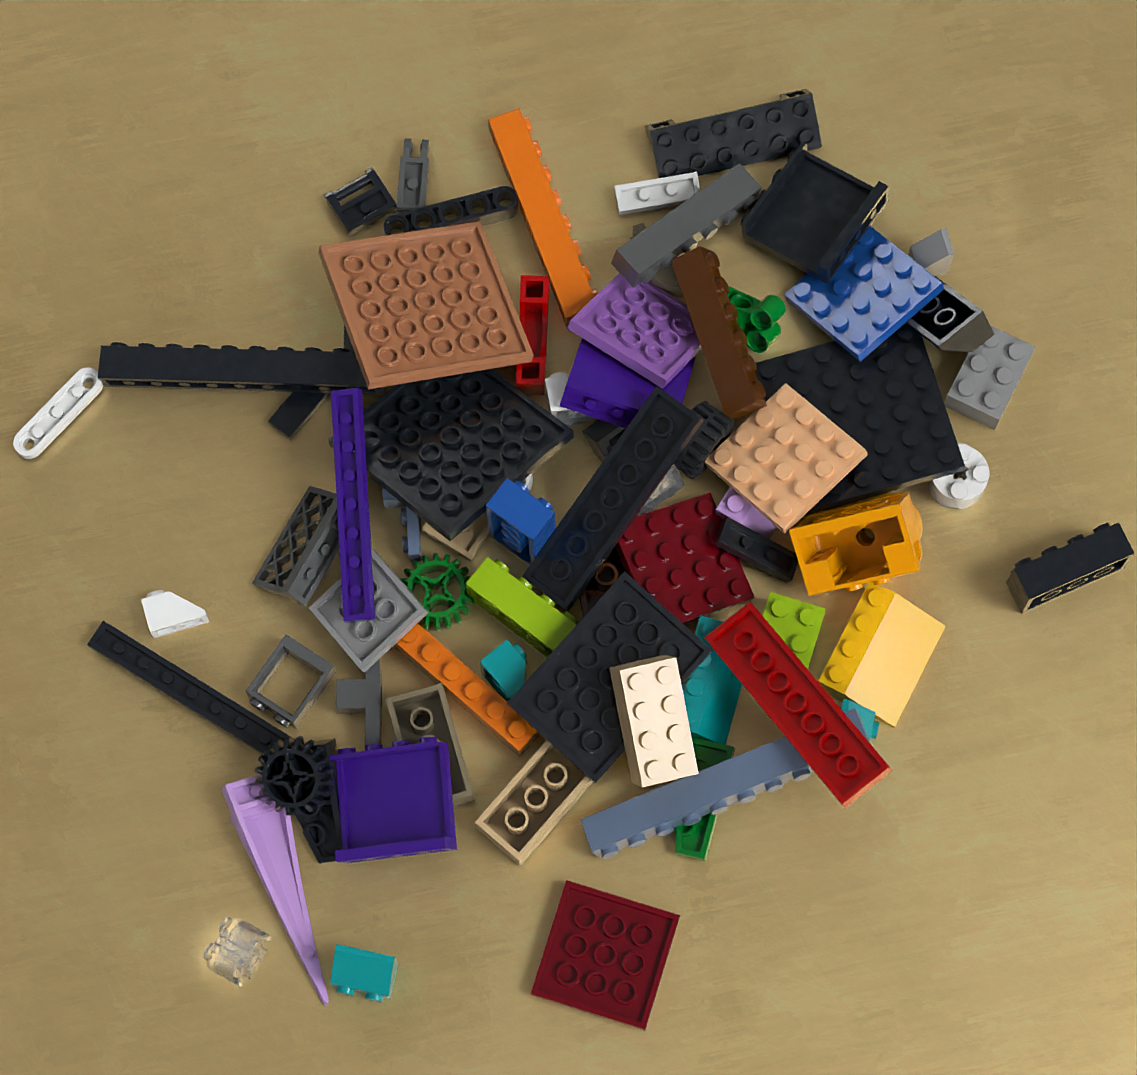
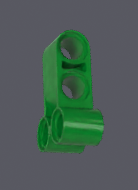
[727,286,786,353]

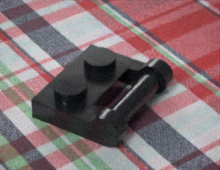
[323,167,397,236]

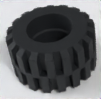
[673,401,734,479]

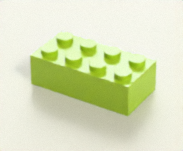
[465,557,578,658]

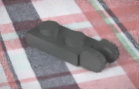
[396,138,429,213]

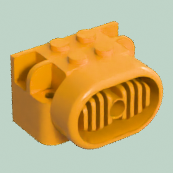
[789,492,922,596]

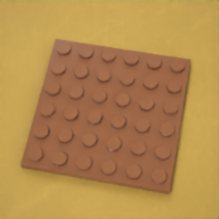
[318,221,534,389]

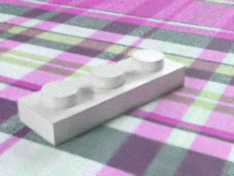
[614,172,701,216]

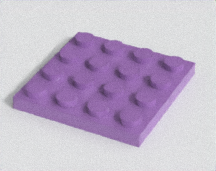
[567,273,702,389]

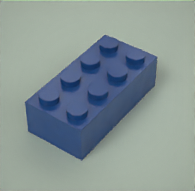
[486,478,555,565]

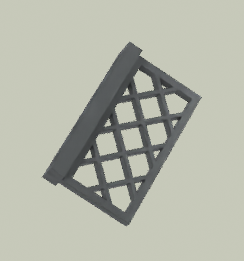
[252,486,339,606]

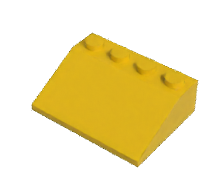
[818,582,945,728]

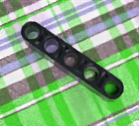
[384,186,518,236]

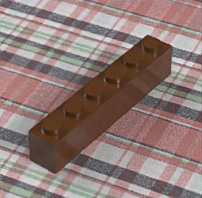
[671,246,767,420]

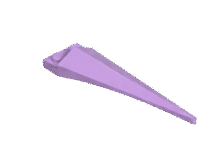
[221,775,329,1005]

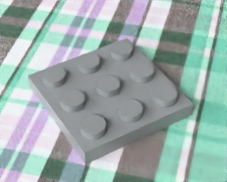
[309,549,429,672]

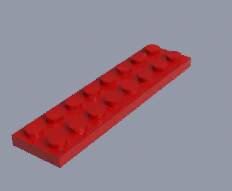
[704,601,892,809]

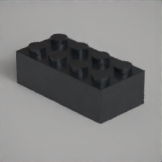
[1006,522,1135,613]

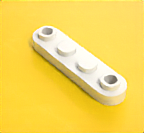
[13,368,103,459]

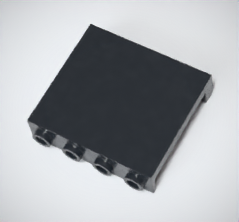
[740,141,889,284]

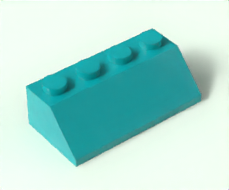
[682,615,742,745]

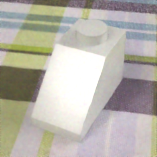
[141,590,210,638]

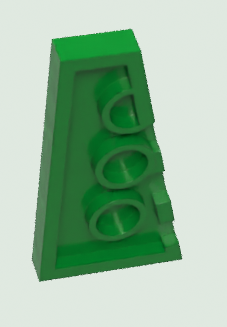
[676,737,735,862]

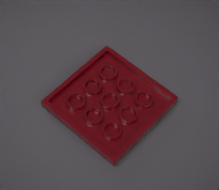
[615,492,755,624]
[531,880,680,1031]

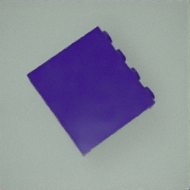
[559,338,696,428]
[329,737,457,863]

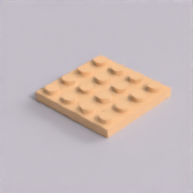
[705,383,868,533]

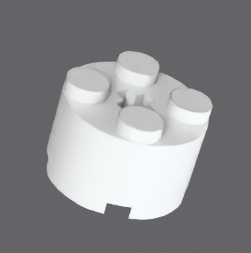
[928,443,990,509]

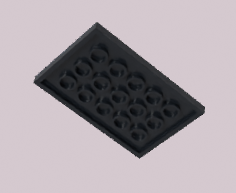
[506,571,712,783]

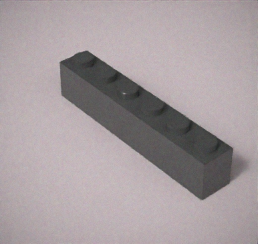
[611,163,762,288]

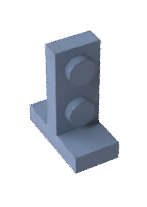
[382,489,421,562]

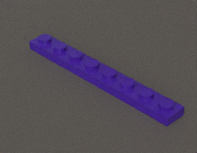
[331,388,375,623]

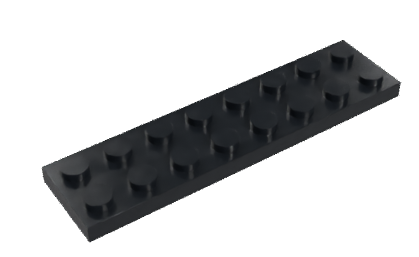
[522,386,704,611]

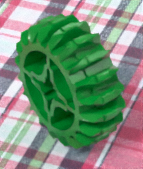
[400,553,475,631]

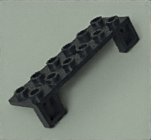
[645,89,822,178]

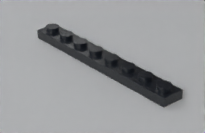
[87,621,295,755]

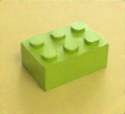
[763,592,826,669]

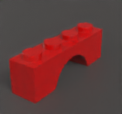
[516,275,550,395]

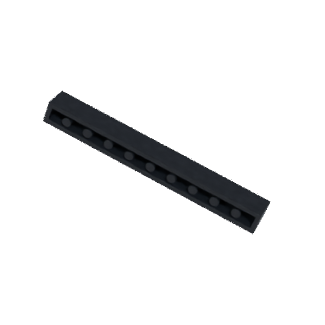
[97,342,384,395]

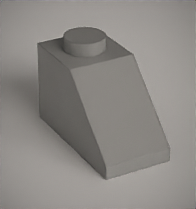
[908,228,954,276]

